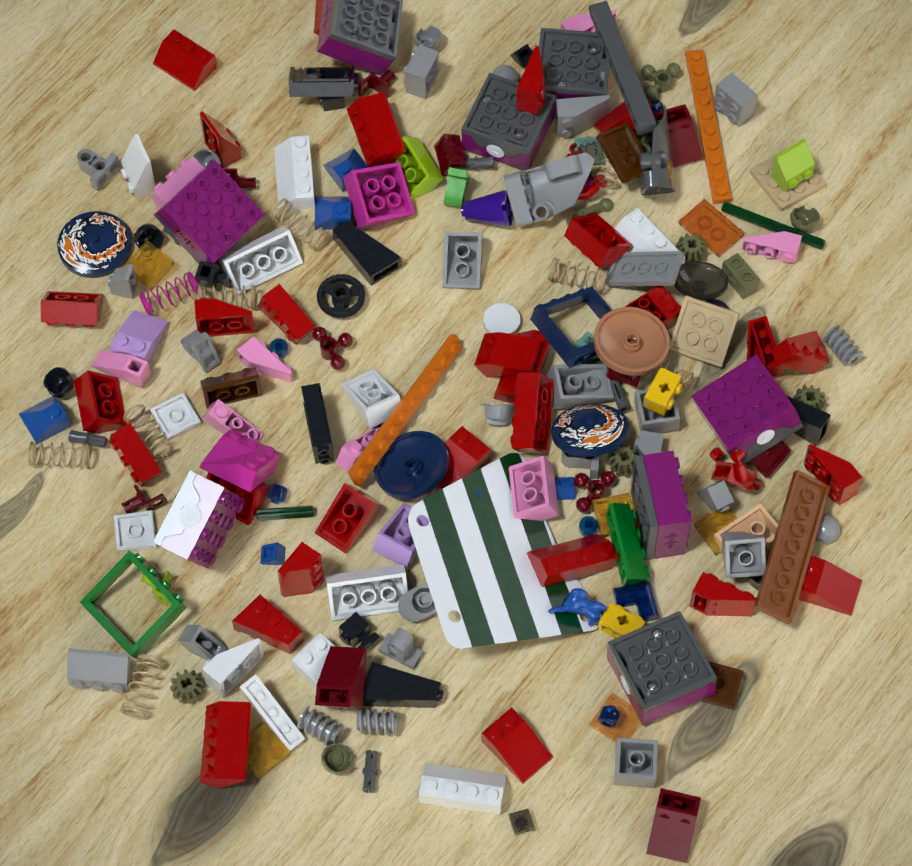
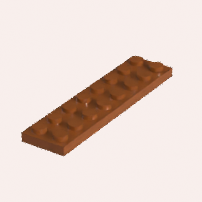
[754,470,831,624]

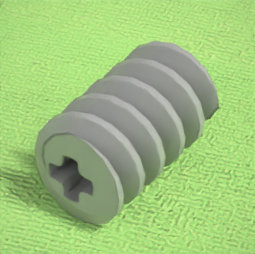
[823,325,864,366]
[297,706,344,746]
[356,709,399,736]

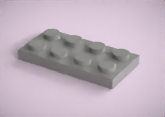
[605,251,684,286]

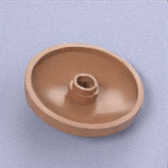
[593,307,670,376]

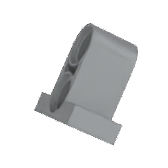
[77,149,120,191]
[180,330,221,373]
[561,451,599,479]
[379,628,423,670]

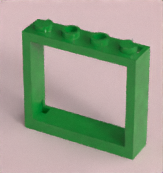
[80,551,187,659]

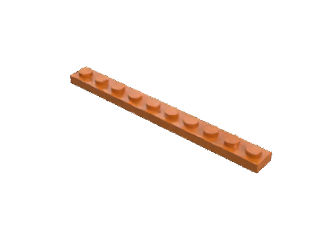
[685,49,732,204]
[347,334,463,486]

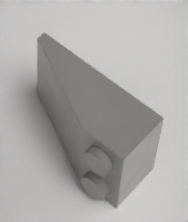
[555,95,610,138]
[443,232,483,289]
[546,364,614,409]

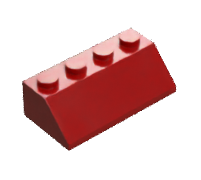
[347,92,406,167]
[493,330,551,404]
[510,372,554,455]
[527,534,618,587]
[200,701,252,789]

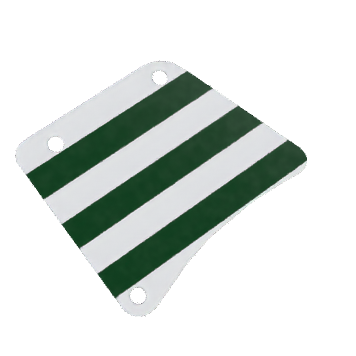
[408,453,600,649]

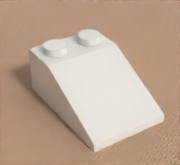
[120,133,155,199]
[341,369,401,428]
[292,633,334,689]
[202,638,264,699]

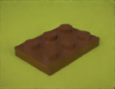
[596,122,652,184]
[701,661,744,710]

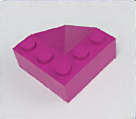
[343,162,415,229]
[199,430,281,492]

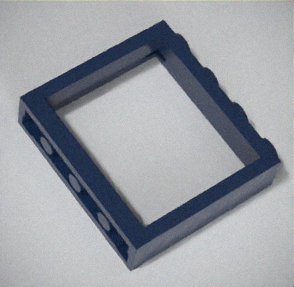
[530,286,612,368]

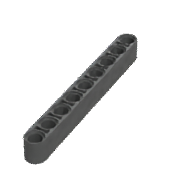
[589,1,657,135]

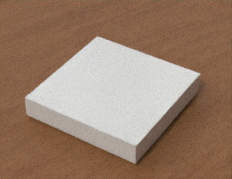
[150,392,202,441]
[114,510,157,553]

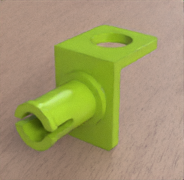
[141,571,172,607]

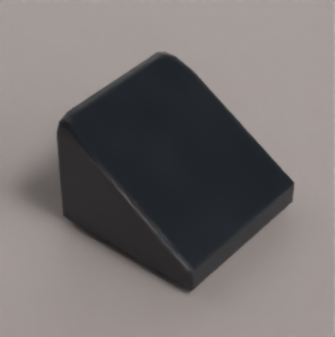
[510,44,532,68]

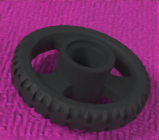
[317,274,365,318]

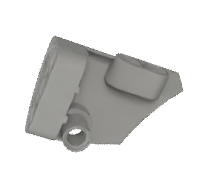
[504,152,595,227]

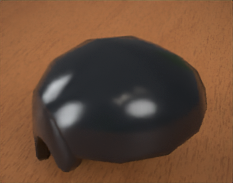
[134,223,164,253]
[43,367,74,398]

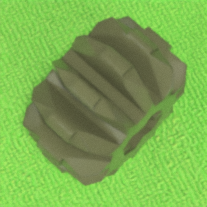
[676,232,707,265]
[793,384,826,411]
[607,444,639,477]
[170,669,205,704]

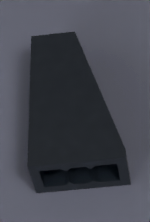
[332,221,401,286]
[787,396,831,446]
[362,662,444,708]

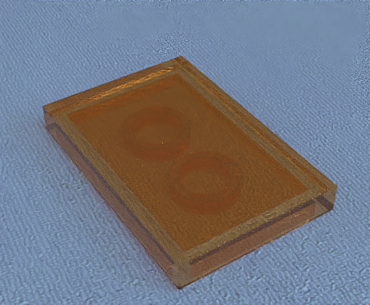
[679,199,744,257]

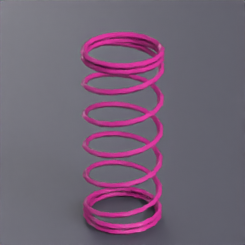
[139,271,198,315]

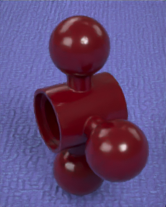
[312,327,353,370]
[573,471,616,513]

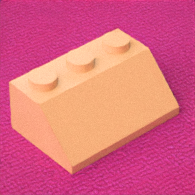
[714,503,778,555]

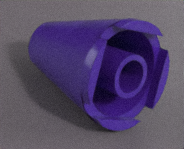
[461,190,513,227]

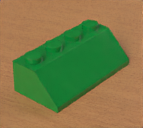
[605,503,650,588]

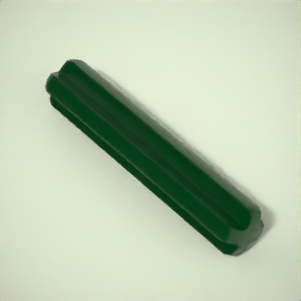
[256,505,314,521]

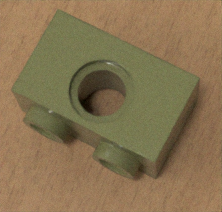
[721,253,760,299]

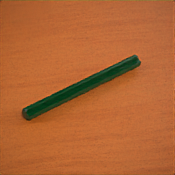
[721,202,825,249]

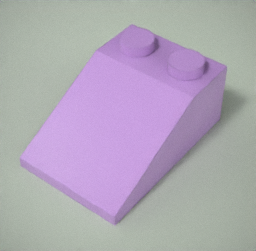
[109,310,169,364]
[373,502,429,568]

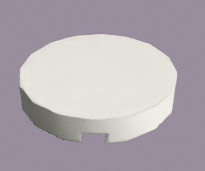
[483,303,520,334]

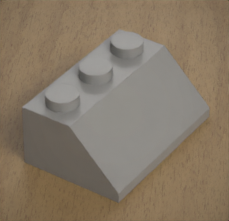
[67,648,133,693]

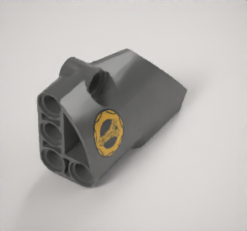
[639,105,675,195]

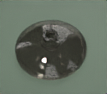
[674,261,729,301]

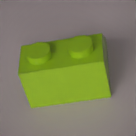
[771,139,815,191]

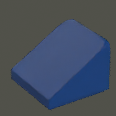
[555,477,575,500]
[260,542,286,565]

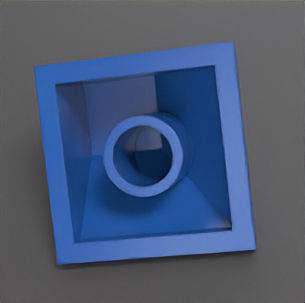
[323,148,369,192]
[315,196,352,230]
[19,396,71,444]

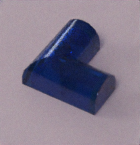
[612,581,660,622]

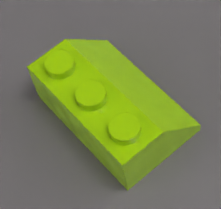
[391,136,444,200]

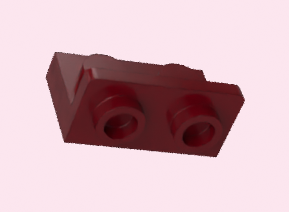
[434,133,467,176]
[746,441,791,478]

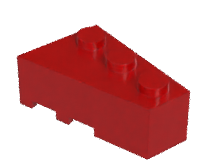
[257,284,315,344]
[746,316,784,377]
[771,330,829,374]
[109,423,161,487]
[232,594,304,654]

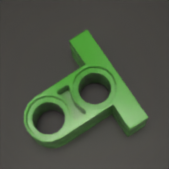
[444,167,470,208]

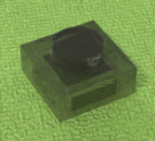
[508,809,534,836]

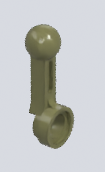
[566,198,613,225]

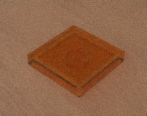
[589,693,641,743]

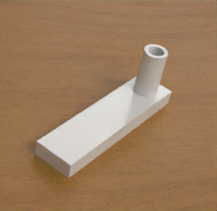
[239,674,305,752]

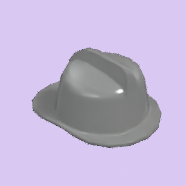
[480,403,515,425]
[398,583,437,622]

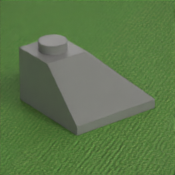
[721,531,766,578]

